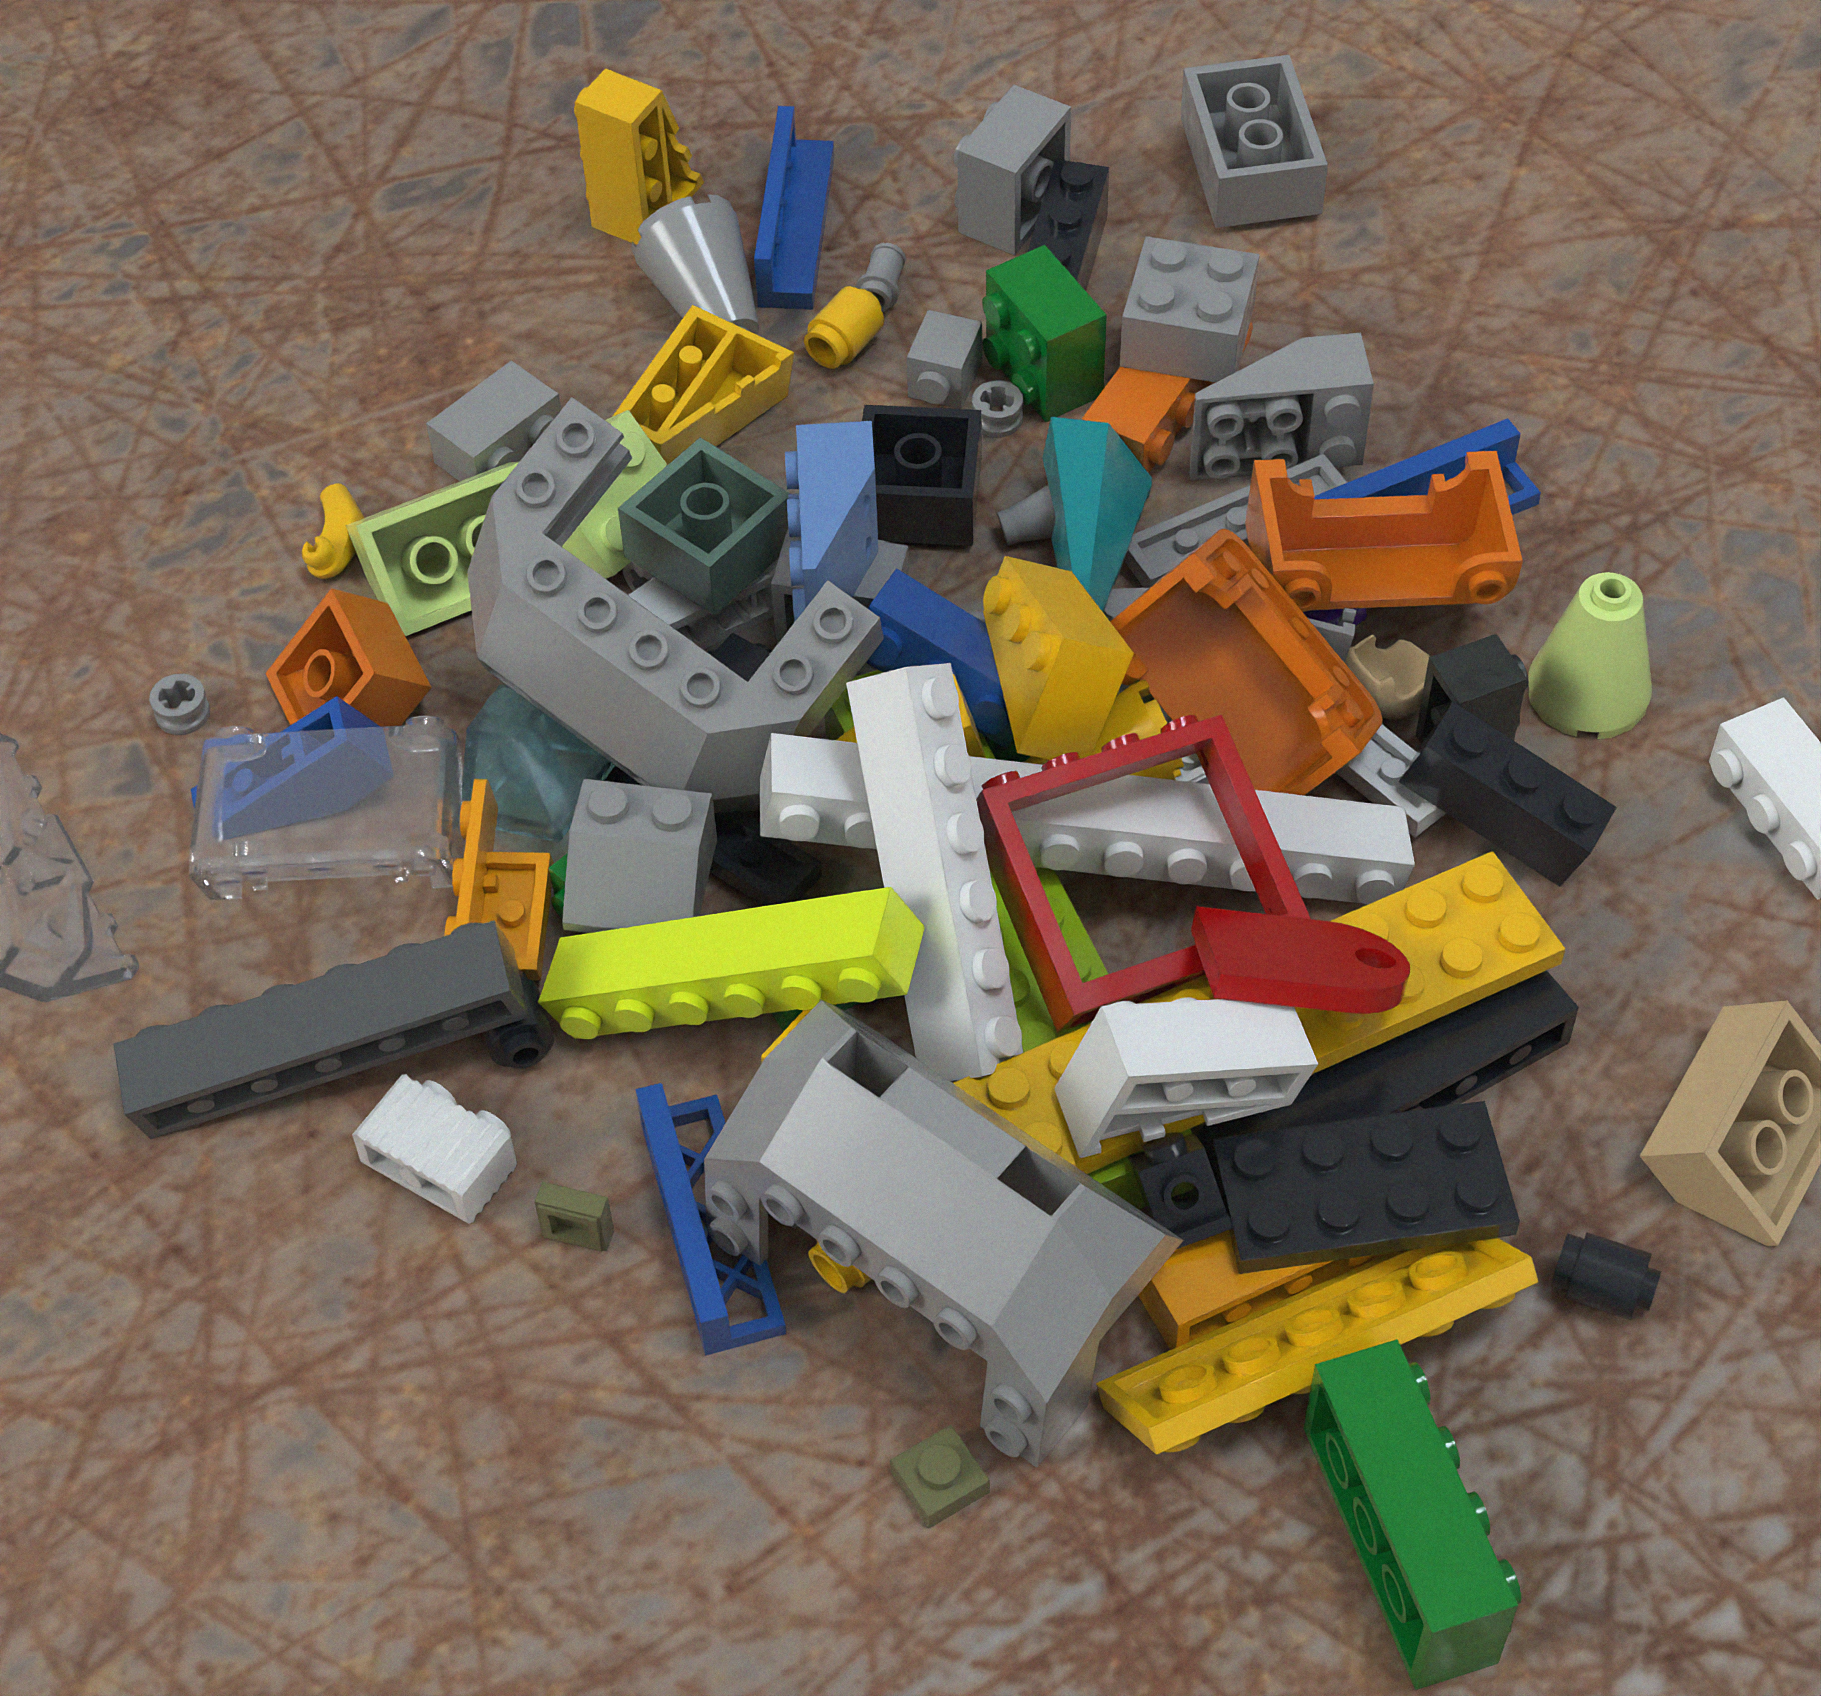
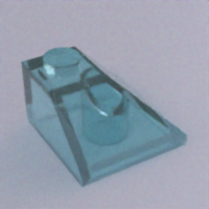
[459,684,615,842]

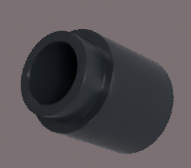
[483,970,554,1069]
[1551,1232,1662,1321]

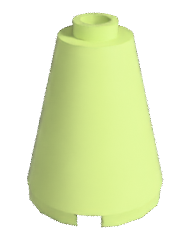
[1528,572,1652,739]

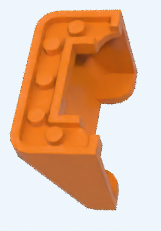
[1245,451,1523,612]
[1110,528,1383,795]

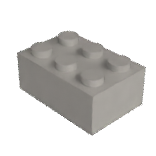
[1181,55,1328,228]

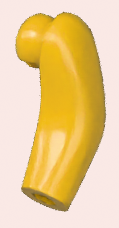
[301,483,364,579]

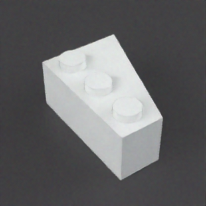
[1054,997,1318,1158]

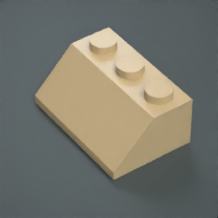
[1640,1000,1821,1246]

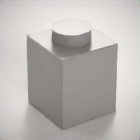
[907,310,982,409]

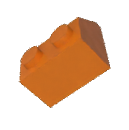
[265,588,432,735]

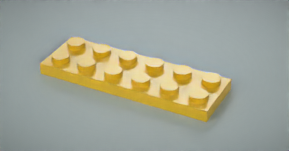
[1096,1238,1539,1455]

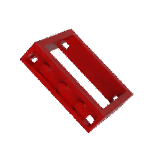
[976,714,1311,1033]

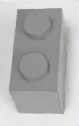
[426,360,561,481]

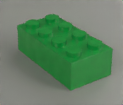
[1303,1339,1522,1691]

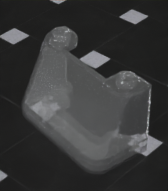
[189,716,463,900]

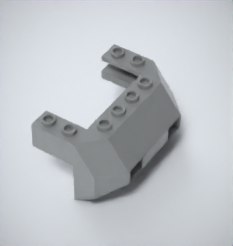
[467,397,884,813]
[704,1000,1184,1467]

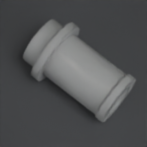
[856,243,906,313]

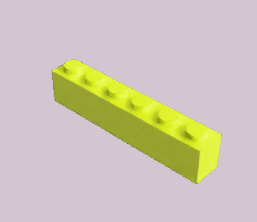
[538,887,925,1039]

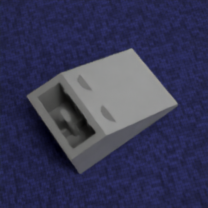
[1189,332,1374,480]

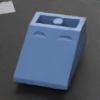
[785,421,879,622]

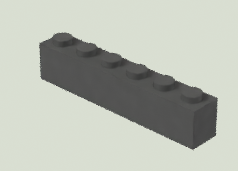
[113,920,529,1139]

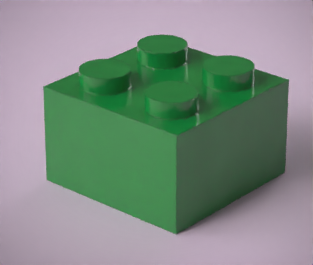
[982,245,1107,422]

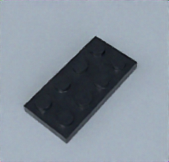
[1211,1101,1520,1274]

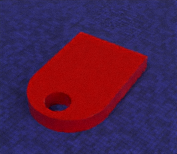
[1191,906,1410,1014]

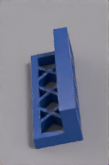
[754,106,835,310]
[1314,418,1541,515]
[635,1083,786,1356]

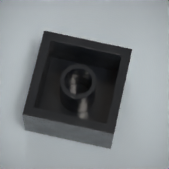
[862,405,982,546]

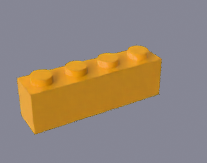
[1138,1230,1388,1350]

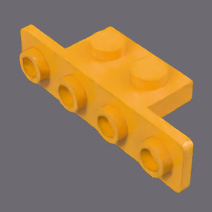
[444,779,554,981]

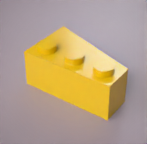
[574,68,704,245]
[983,556,1134,760]

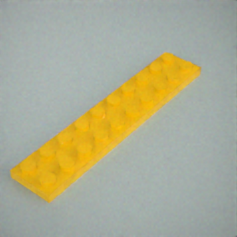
[953,851,1565,1174]

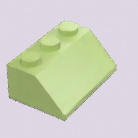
[345,462,519,636]

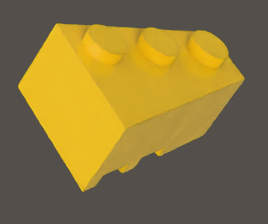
[612,305,794,465]

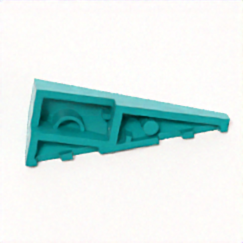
[1042,417,1152,613]

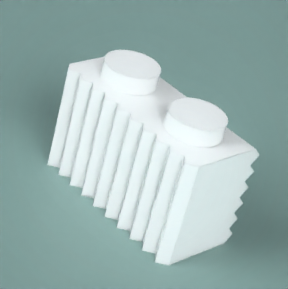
[352,1074,517,1224]

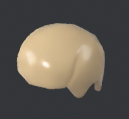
[1345,635,1430,720]

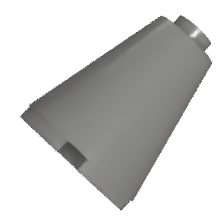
[631,194,759,335]

